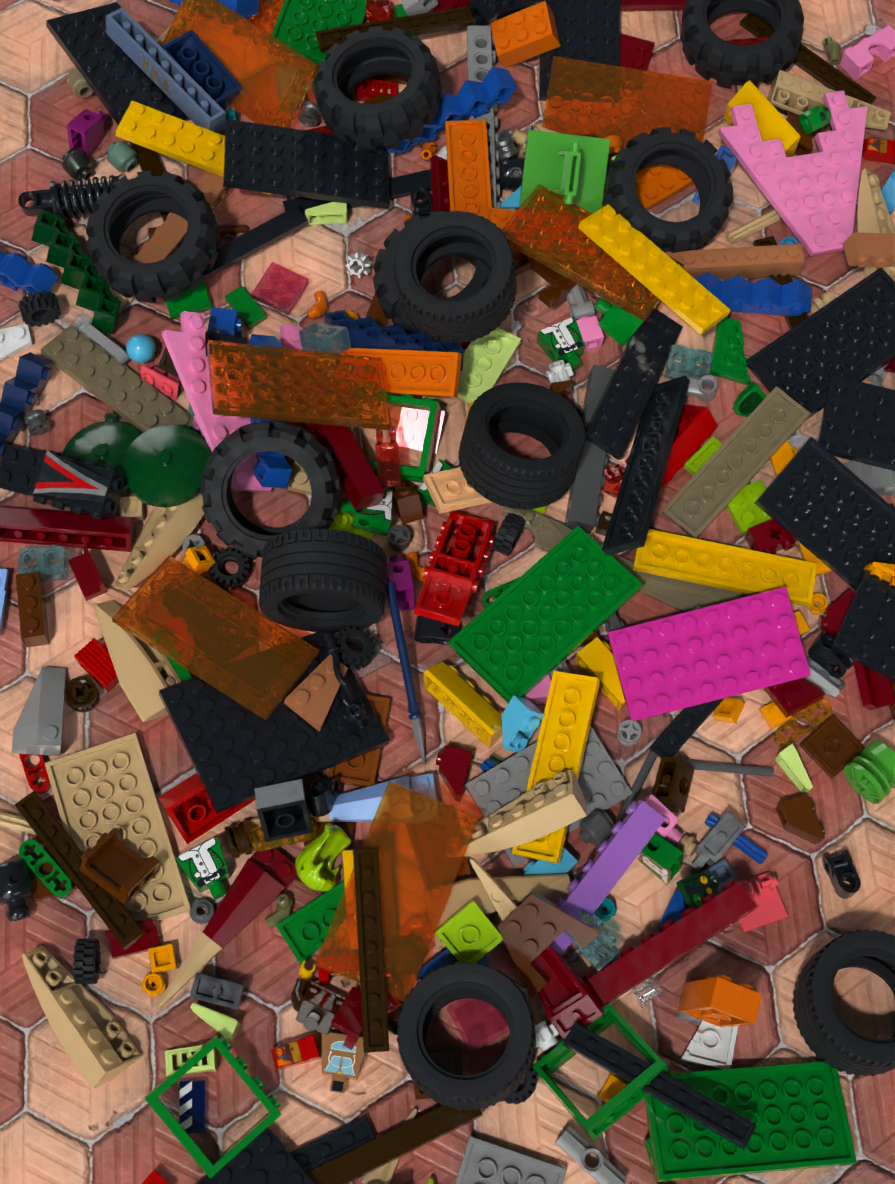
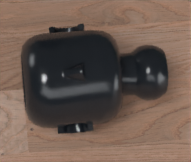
[499,157,525,192]
[0,860,35,922]

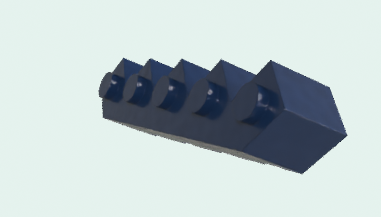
[325,310,464,371]
[0,352,53,464]

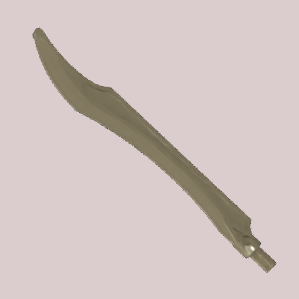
[502,507,747,613]

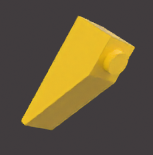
[574,637,625,711]

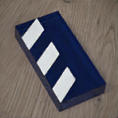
[179,1080,206,1134]

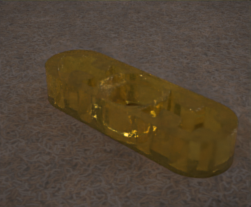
[774,700,832,748]
[248,817,318,851]

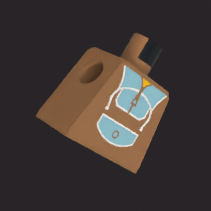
[322,1032,366,1094]

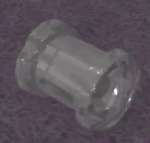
[631,976,663,1008]

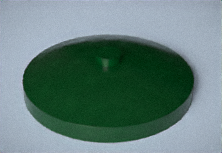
[62,421,141,494]
[123,424,211,507]

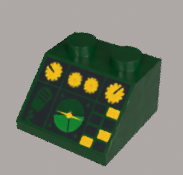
[676,871,720,910]

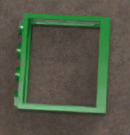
[346,388,441,483]
[533,1003,671,1141]
[144,1035,282,1178]

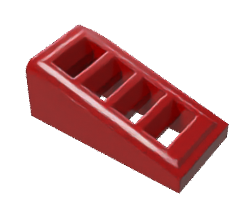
[355,78,398,102]

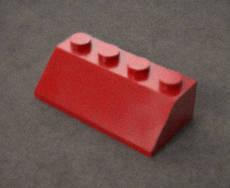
[625,404,718,485]
[158,773,256,844]

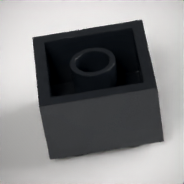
[254,779,313,842]

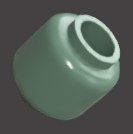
[107,141,138,172]

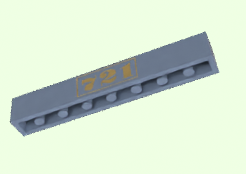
[106,7,226,133]

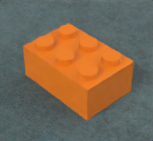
[491,1,560,68]
[678,975,762,1028]

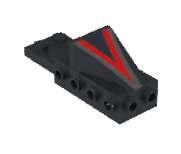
[0,444,127,520]

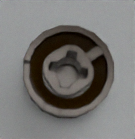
[64,676,100,713]
[224,821,252,859]

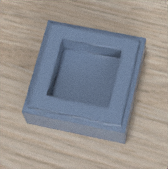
[705,859,738,891]

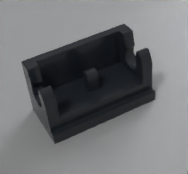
[190,971,248,1010]

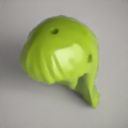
[295,823,351,892]

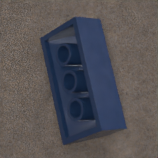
[161,29,243,111]

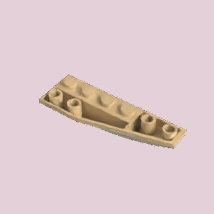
[767,70,891,130]
[857,168,895,282]
[113,493,204,591]
[93,600,181,722]
[446,769,587,858]
[422,873,570,947]
[22,946,142,1089]

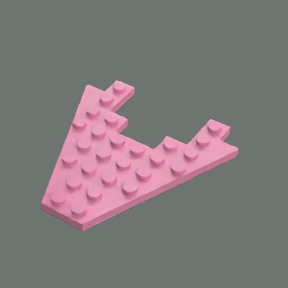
[718,90,867,256]
[162,311,321,493]

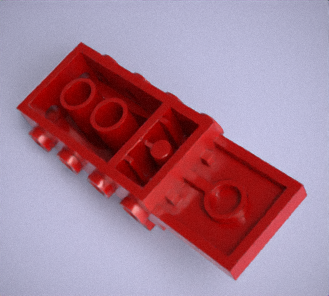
[414,511,495,627]

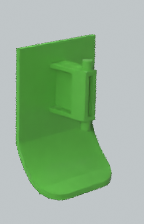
[519,130,610,263]

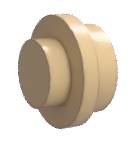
[677,835,697,859]

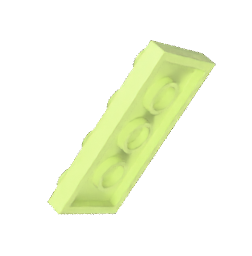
[457,327,521,403]

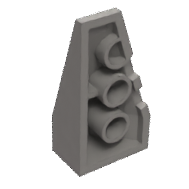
[11,667,66,756]

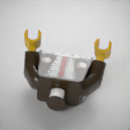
[290,960,360,1035]

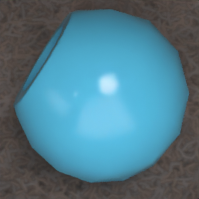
[126,334,156,364]

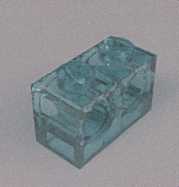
[299,322,351,357]
[664,345,713,379]
[18,545,68,581]
[563,910,620,972]

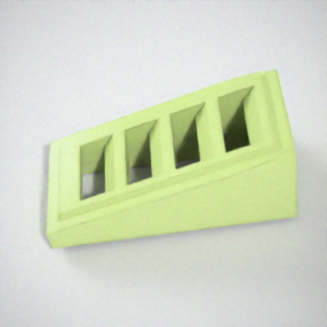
[305,202,347,225]
[775,743,813,795]
[190,1003,240,1042]
[165,1045,217,1077]

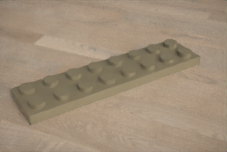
[41,324,193,433]
[662,386,810,539]

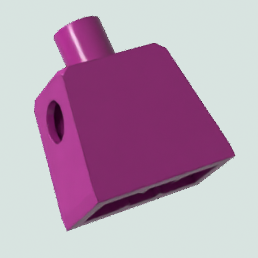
[67,109,107,158]
[386,555,414,611]

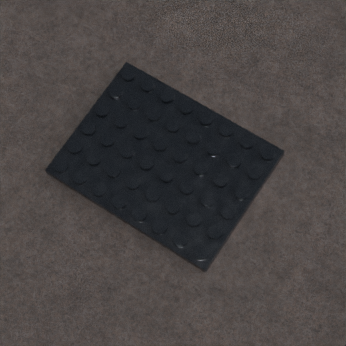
[159,630,390,813]

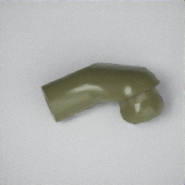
[822,36,841,65]
[265,894,293,929]

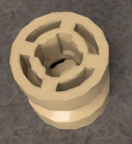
[810,291,836,314]

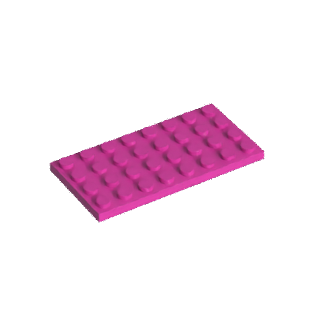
[607,587,811,721]

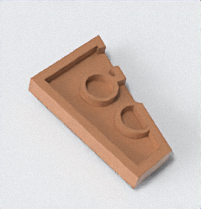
[284,654,348,732]

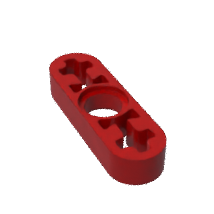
[19,754,51,794]

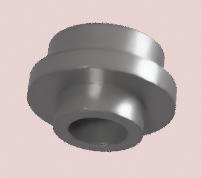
[189,899,214,924]

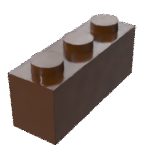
[16,571,49,647]

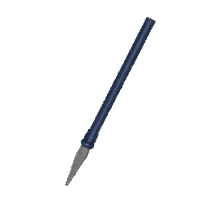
[386,582,426,764]

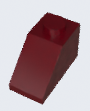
[818,590,853,638]
[435,745,472,802]

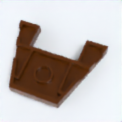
[515,255,589,308]
[497,892,601,998]

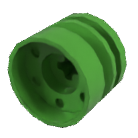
[843,741,895,804]

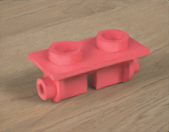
[140,364,184,400]

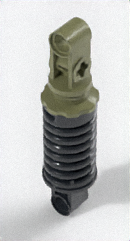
[18,173,179,219]

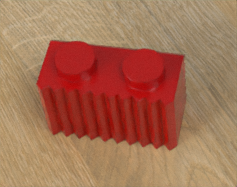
[74,638,119,693]

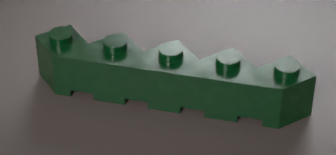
[31,209,121,334]

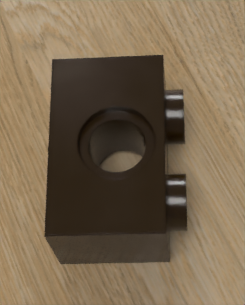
[652,757,695,813]

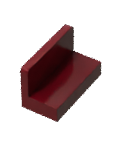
[68,545,107,601]
[853,662,895,711]
[105,919,161,960]
[331,987,363,1050]

